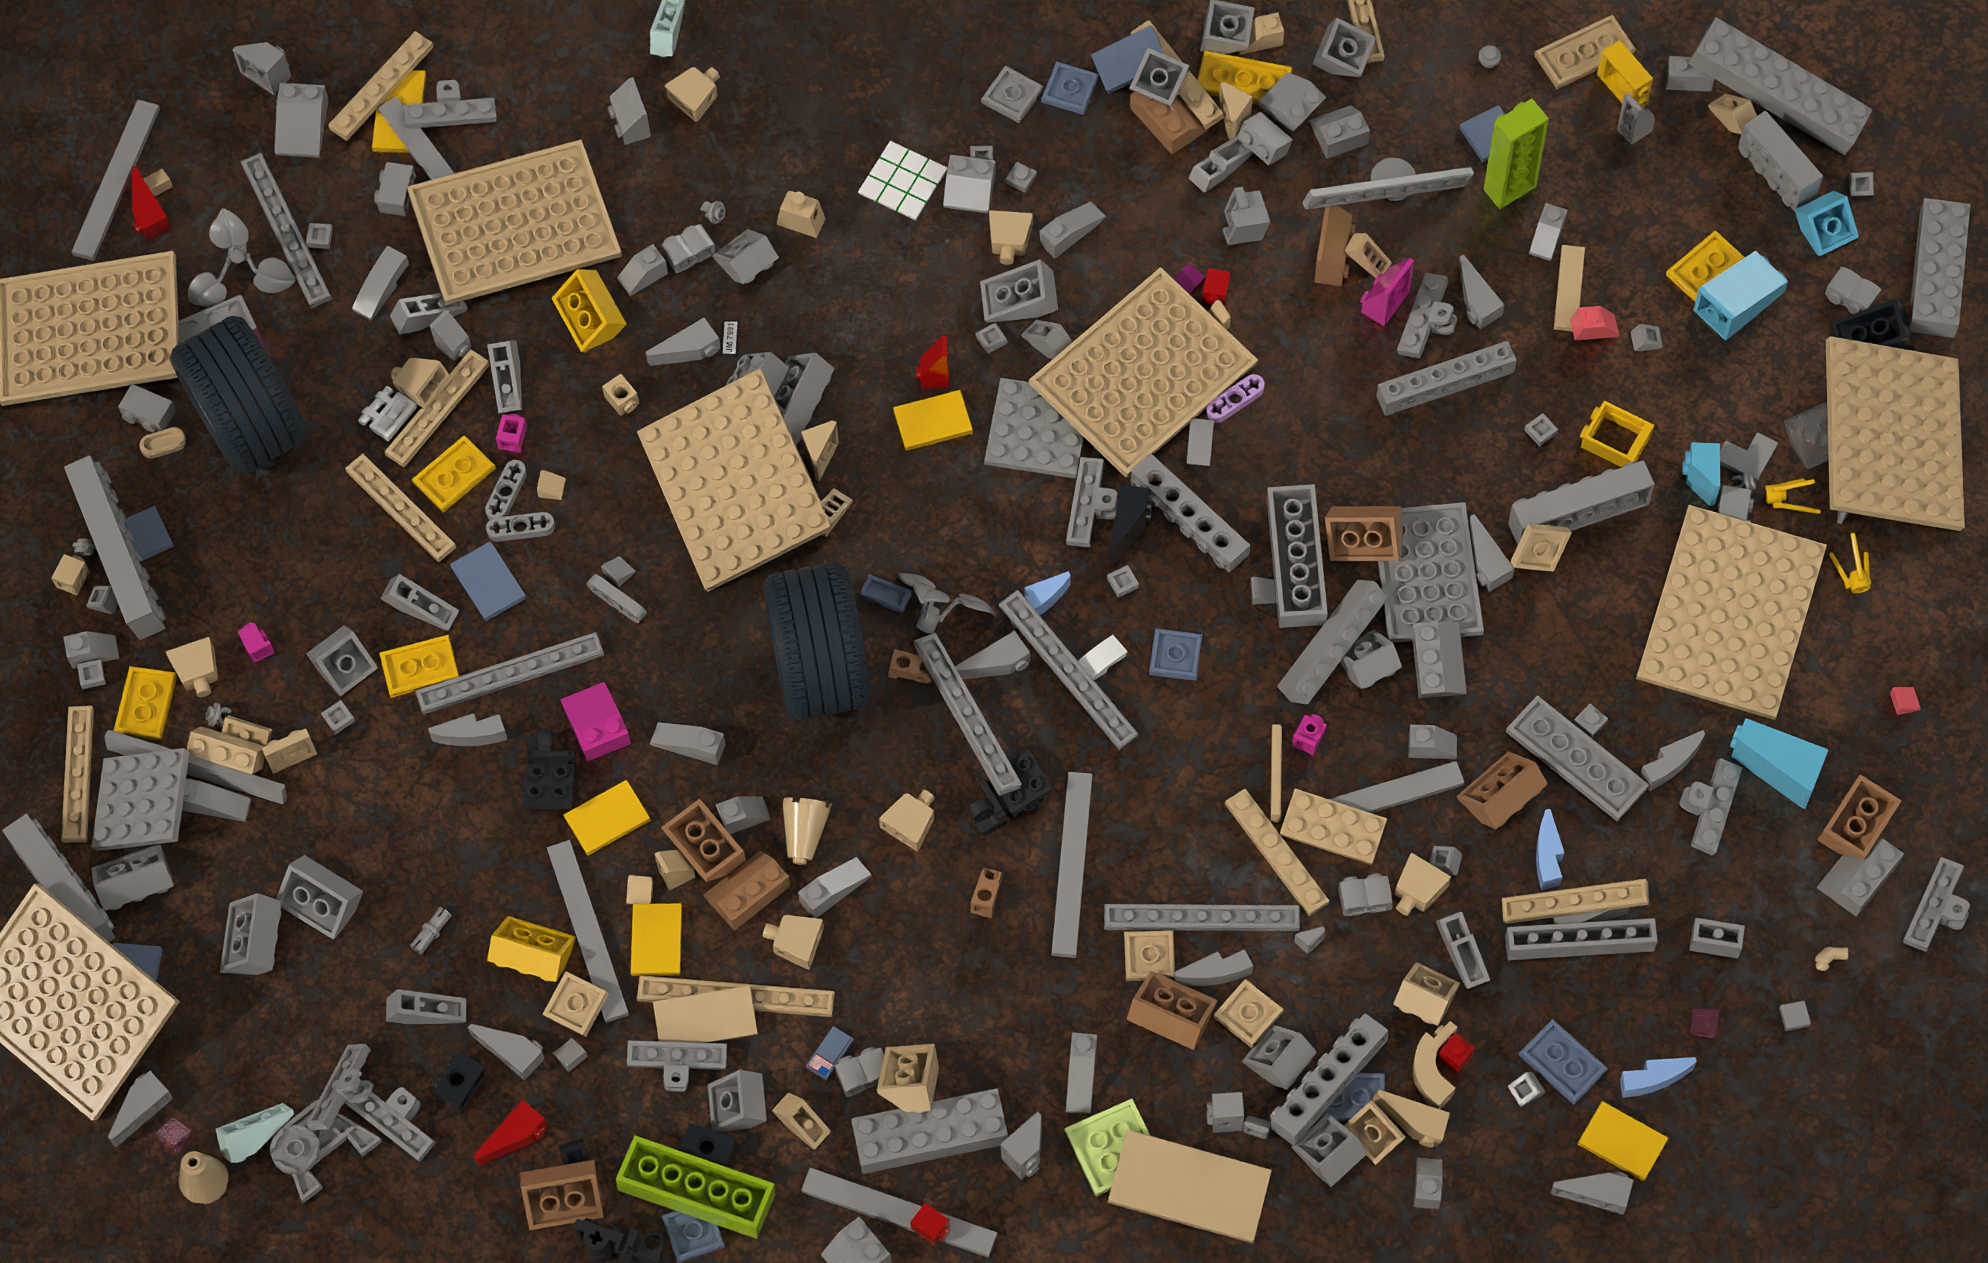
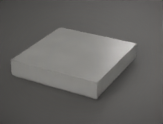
[981,66,1043,123]

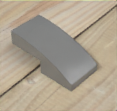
[1187,419,1214,466]

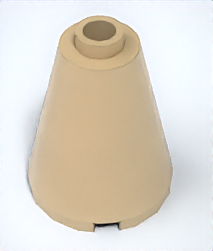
[783,798,831,865]
[179,1151,229,1204]

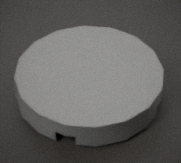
[1370,157,1416,201]
[270,1125,321,1175]

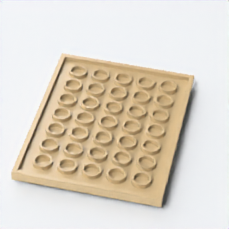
[407,140,622,305]
[0,251,179,406]
[1029,267,1258,478]
[1826,336,1965,531]
[637,368,833,592]
[1636,505,1827,720]
[0,884,180,1121]

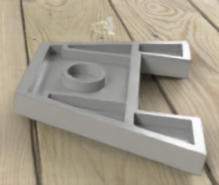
[277,1100,382,1203]

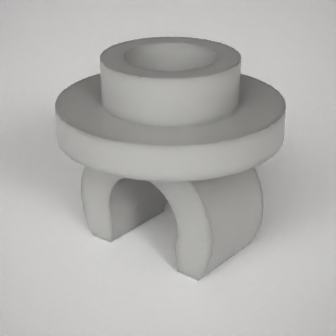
[701,201,726,224]
[1732,472,1756,495]
[206,703,231,727]

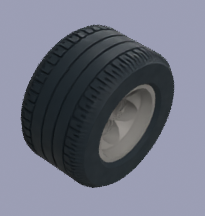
[169,316,308,474]
[763,562,871,720]

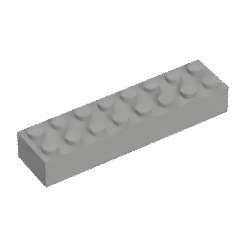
[1688,17,1873,155]
[64,455,166,640]

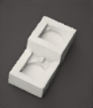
[1078,635,1128,680]

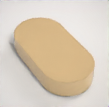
[140,427,187,458]

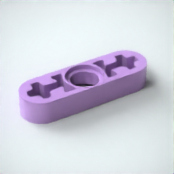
[1206,374,1265,423]

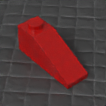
[132,166,171,240]
[916,336,949,388]
[473,1100,547,1166]

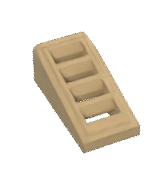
[1345,233,1392,278]
[821,488,853,537]

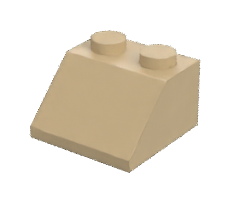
[1393,962,1460,1026]

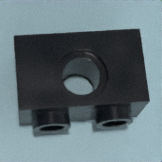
[433,1052,487,1114]
[679,1123,738,1168]

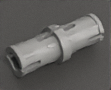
[410,907,452,955]

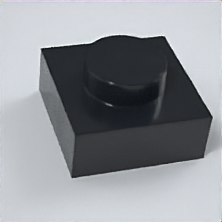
[559,1138,589,1165]

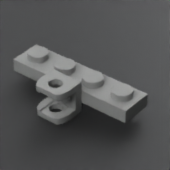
[404,80,496,129]
[1397,273,1458,358]
[1066,457,1118,547]
[1679,758,1742,855]
[1903,857,1970,952]
[627,1041,727,1092]
[306,1044,374,1130]
[344,1087,435,1162]

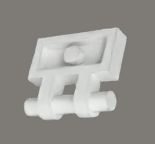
[358,386,417,442]

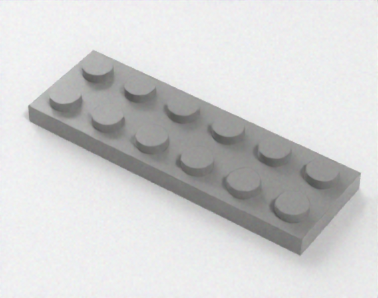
[1506,695,1649,822]

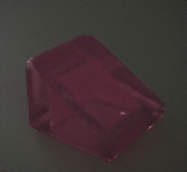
[1690,1009,1719,1038]
[155,1118,193,1151]

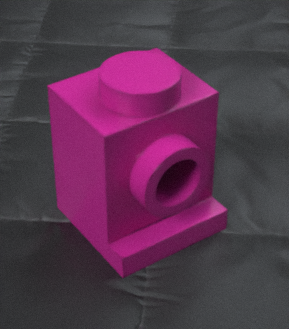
[496,414,527,453]
[238,623,274,663]
[1292,714,1327,755]

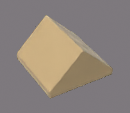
[1219,82,1252,140]
[801,421,839,481]
[1344,1100,1405,1165]

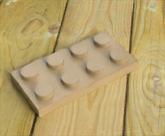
[1280,789,1387,865]

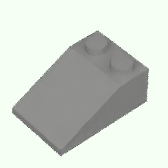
[275,83,328,158]
[980,259,1058,323]

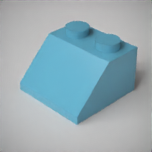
[1795,191,1859,256]
[1682,442,1720,506]

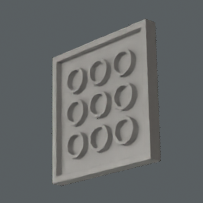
[984,378,1084,478]
[91,748,189,851]

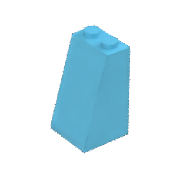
[1693,251,1788,341]
[1730,718,1828,809]

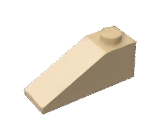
[1373,1090,1450,1147]

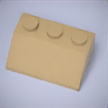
[877,1044,939,1113]

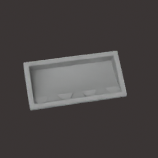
[179,295,261,344]

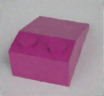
[1360,258,1414,326]
[560,682,631,762]

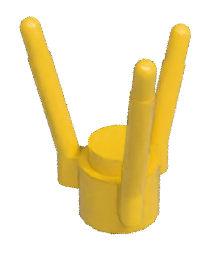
[1765,478,1821,514]
[1829,533,1871,594]

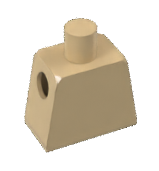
[664,67,720,122]
[777,191,825,238]
[989,210,1033,265]
[391,358,450,409]
[166,637,218,697]
[879,790,935,852]
[1395,853,1451,916]
[763,915,824,970]

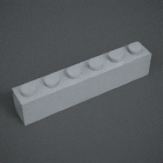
[1277,580,1388,704]
[1505,918,1657,960]

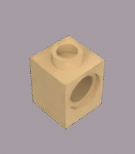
[602,374,639,416]
[52,554,90,595]

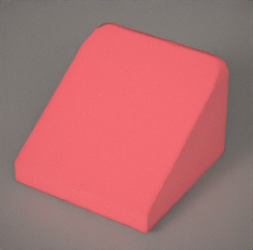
[1890,687,1921,715]

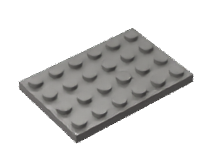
[1378,502,1484,643]

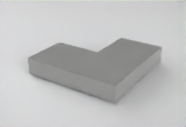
[1720,432,1778,483]

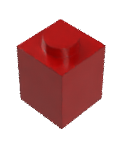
[1202,268,1230,307]
[1438,1033,1475,1075]
[910,1202,951,1246]

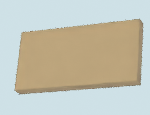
[1534,15,1635,89]
[653,985,758,1043]

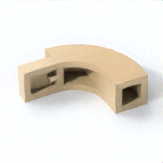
[1413,1021,1458,1110]

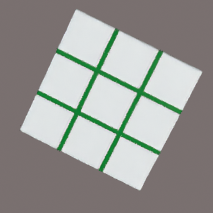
[858,141,947,220]

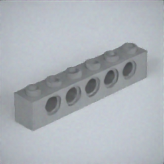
[1376,341,1517,416]
[1131,454,1250,573]
[1270,1013,1388,1146]

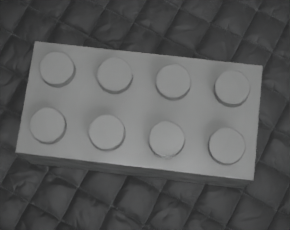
[1738,111,1823,212]

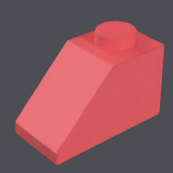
[1570,306,1619,340]

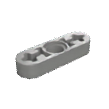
[485,460,527,520]
[486,512,555,542]
[586,574,647,623]

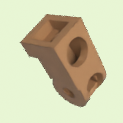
[888,649,932,683]
[971,867,1003,918]

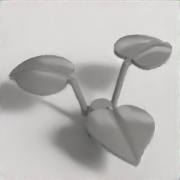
[188,208,296,307]
[897,573,996,634]

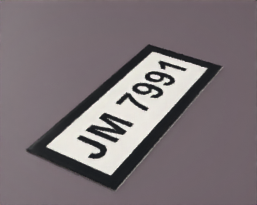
[720,320,740,356]

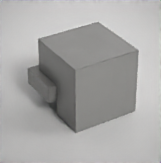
[1223,187,1270,245]

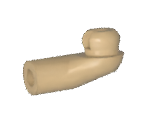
[1815,947,1848,971]

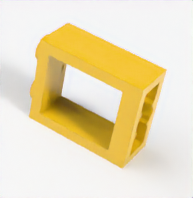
[1597,40,1653,107]
[1580,401,1654,467]

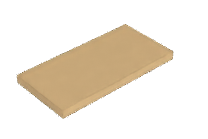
[1107,1130,1272,1243]

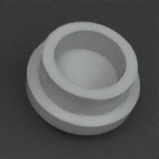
[1478,46,1501,68]
[72,539,96,555]

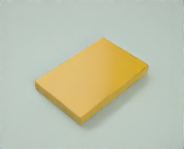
[1666,230,1745,302]
[893,390,973,451]
[412,435,496,513]
[379,635,459,698]
[114,666,177,741]
[564,780,651,856]
[631,904,682,976]
[1578,1101,1668,1182]

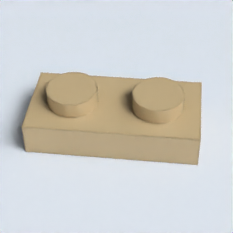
[222,716,273,746]

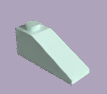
[650,0,685,57]
[216,1103,294,1163]

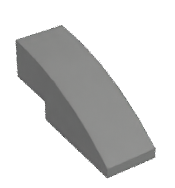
[1189,136,1253,193]
[352,245,409,321]
[428,713,508,746]
[1641,730,1705,791]
[1436,912,1490,989]
[1174,949,1253,986]

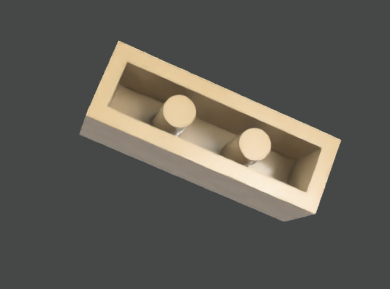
[187,726,265,774]

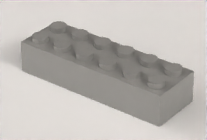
[1909,198,1970,338]
[1508,460,1655,546]
[1267,484,1328,628]
[2,814,115,942]
[851,1088,1008,1174]

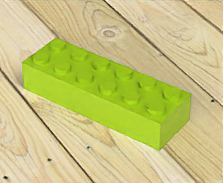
[1484,99,1549,209]
[616,1136,775,1239]

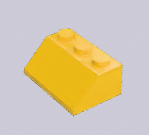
[552,269,626,352]
[487,916,576,982]

